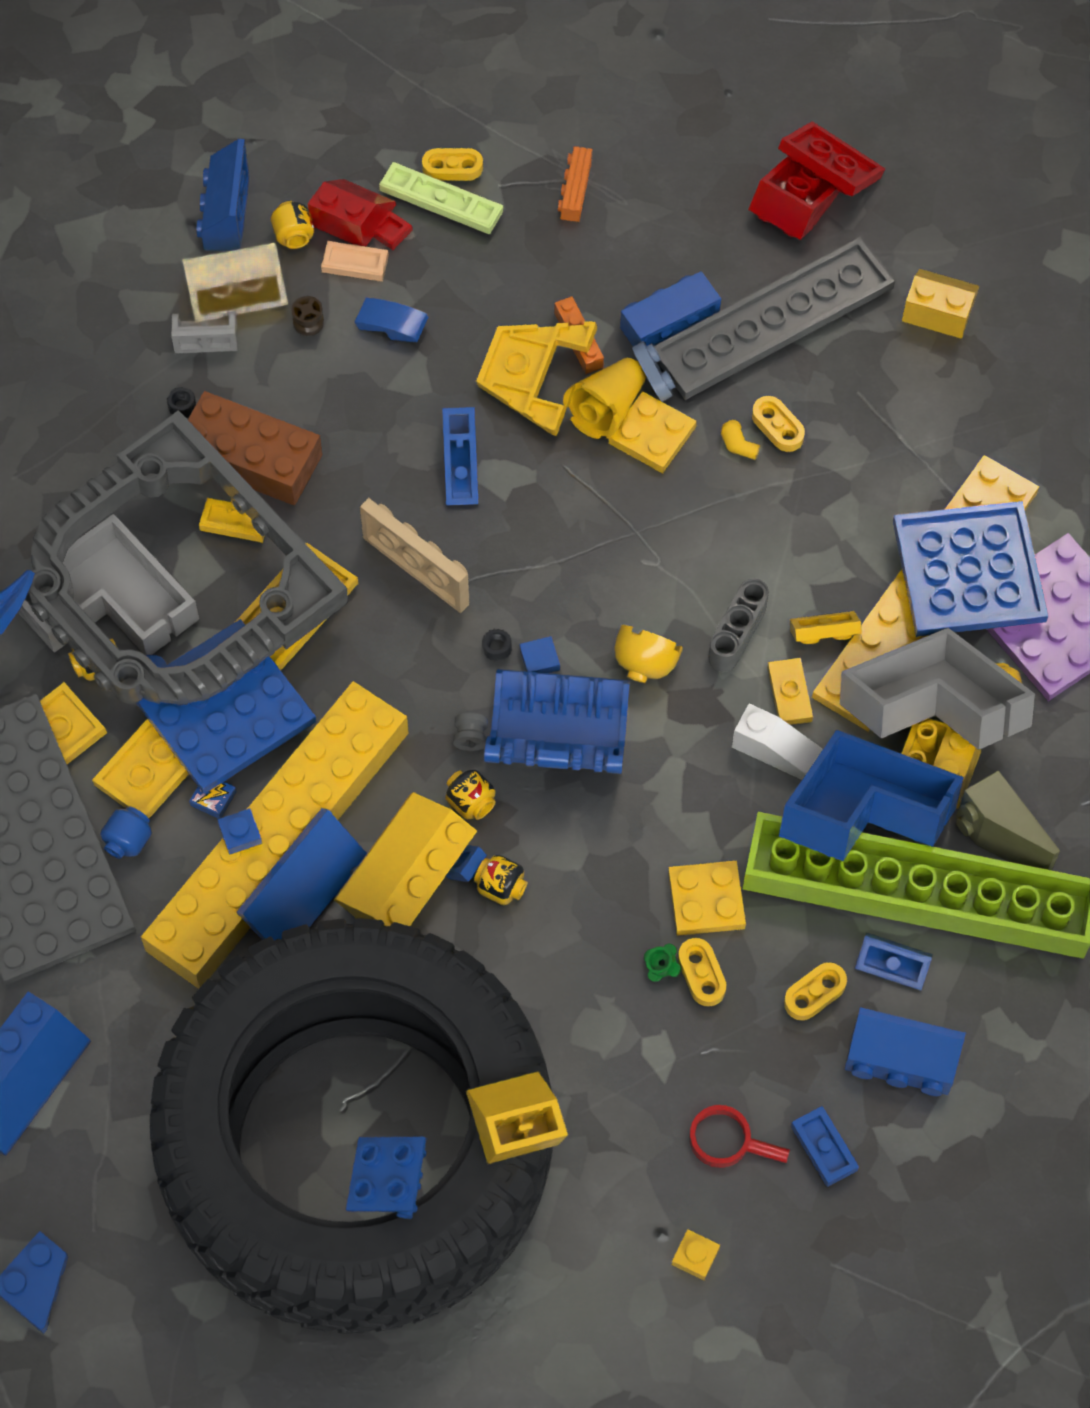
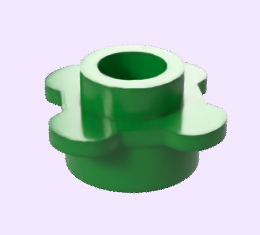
[644,943,681,982]

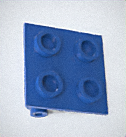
[346,1137,427,1219]

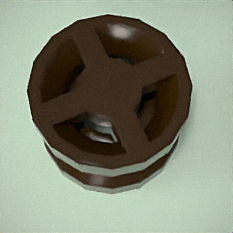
[291,296,324,336]

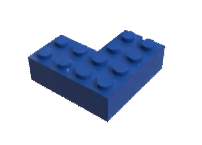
[779,730,964,861]

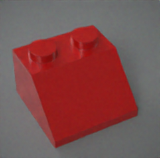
[308,179,396,247]

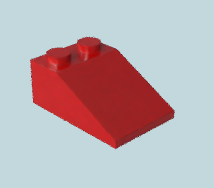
[748,157,839,240]

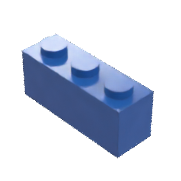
[620,271,721,347]

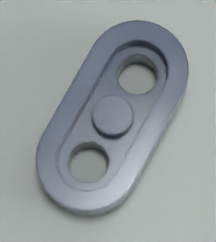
[632,341,676,402]

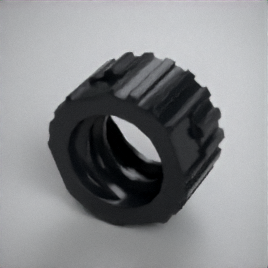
[167,387,196,418]
[482,629,512,661]

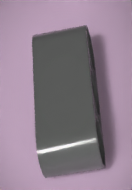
[708,578,769,672]

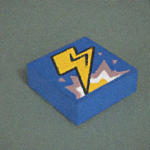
[189,782,237,819]

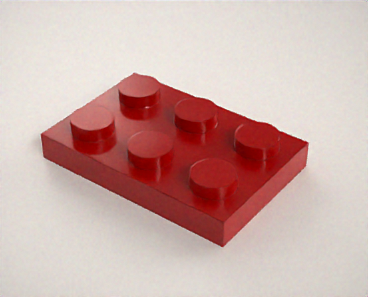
[778,121,886,197]

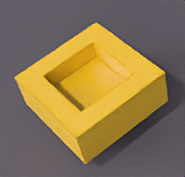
[671,1229,720,1280]

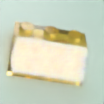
[183,242,288,322]

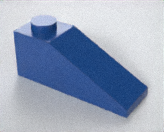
[442,407,478,506]

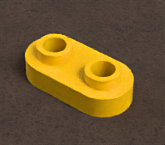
[422,148,483,181]
[752,396,805,452]
[678,938,726,1006]
[784,963,847,1020]

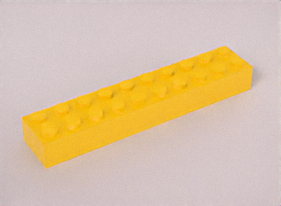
[141,681,409,989]

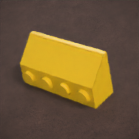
[334,792,477,926]

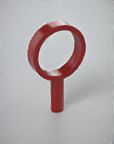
[689,1105,790,1168]

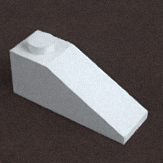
[732,703,823,780]

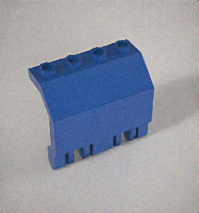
[484,669,630,774]

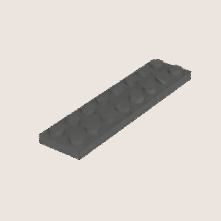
[654,237,895,400]

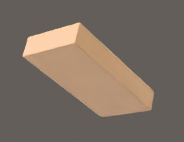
[321,241,389,282]

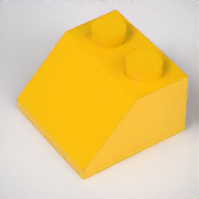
[902,269,979,339]

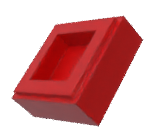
[374,211,413,250]

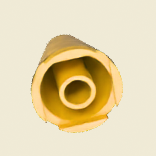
[563,358,646,439]

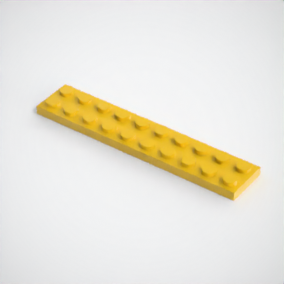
[812,455,1039,732]
[92,543,358,818]

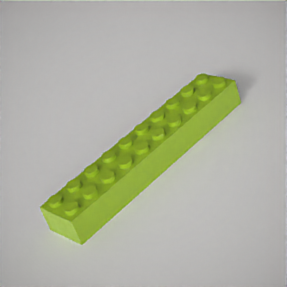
[742,812,1090,959]

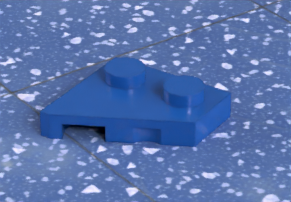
[0,1231,68,1334]

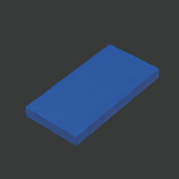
[236,808,367,940]

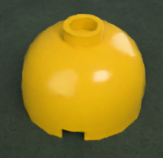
[614,625,683,684]

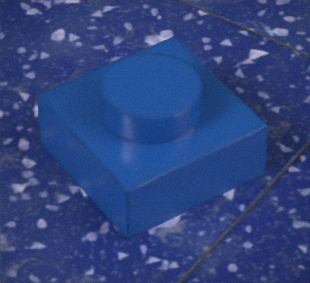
[217,809,262,855]
[446,845,487,882]

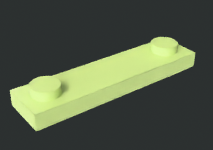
[379,162,503,235]

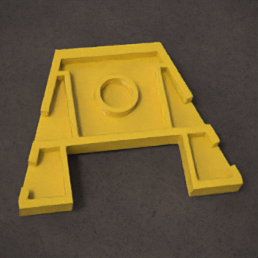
[476,321,598,436]

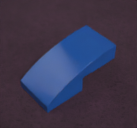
[355,297,429,342]

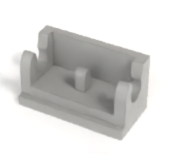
[171,311,238,353]

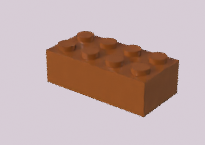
[188,391,323,506]

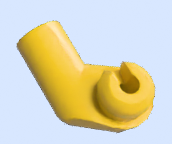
[721,420,760,460]

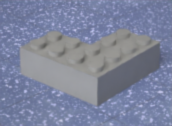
[18,514,199,655]
[840,628,1035,750]

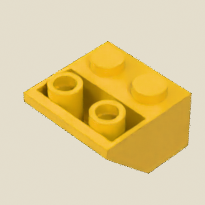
[901,718,981,809]
[466,1072,568,1164]

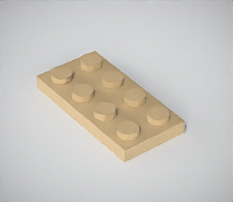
[360,498,469,613]

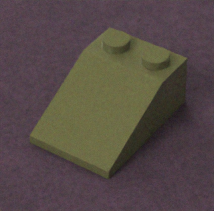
[956,770,1060,870]

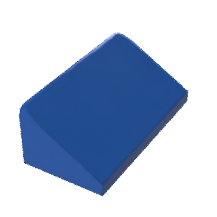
[855,933,933,991]

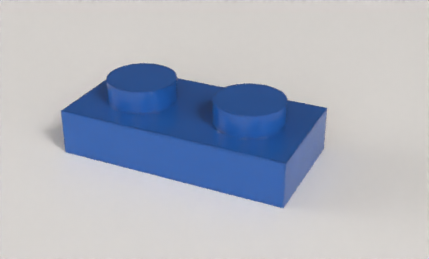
[791,1106,859,1187]

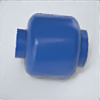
[100,806,152,859]

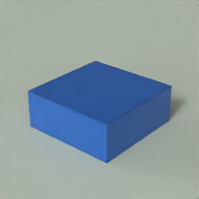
[519,636,560,673]

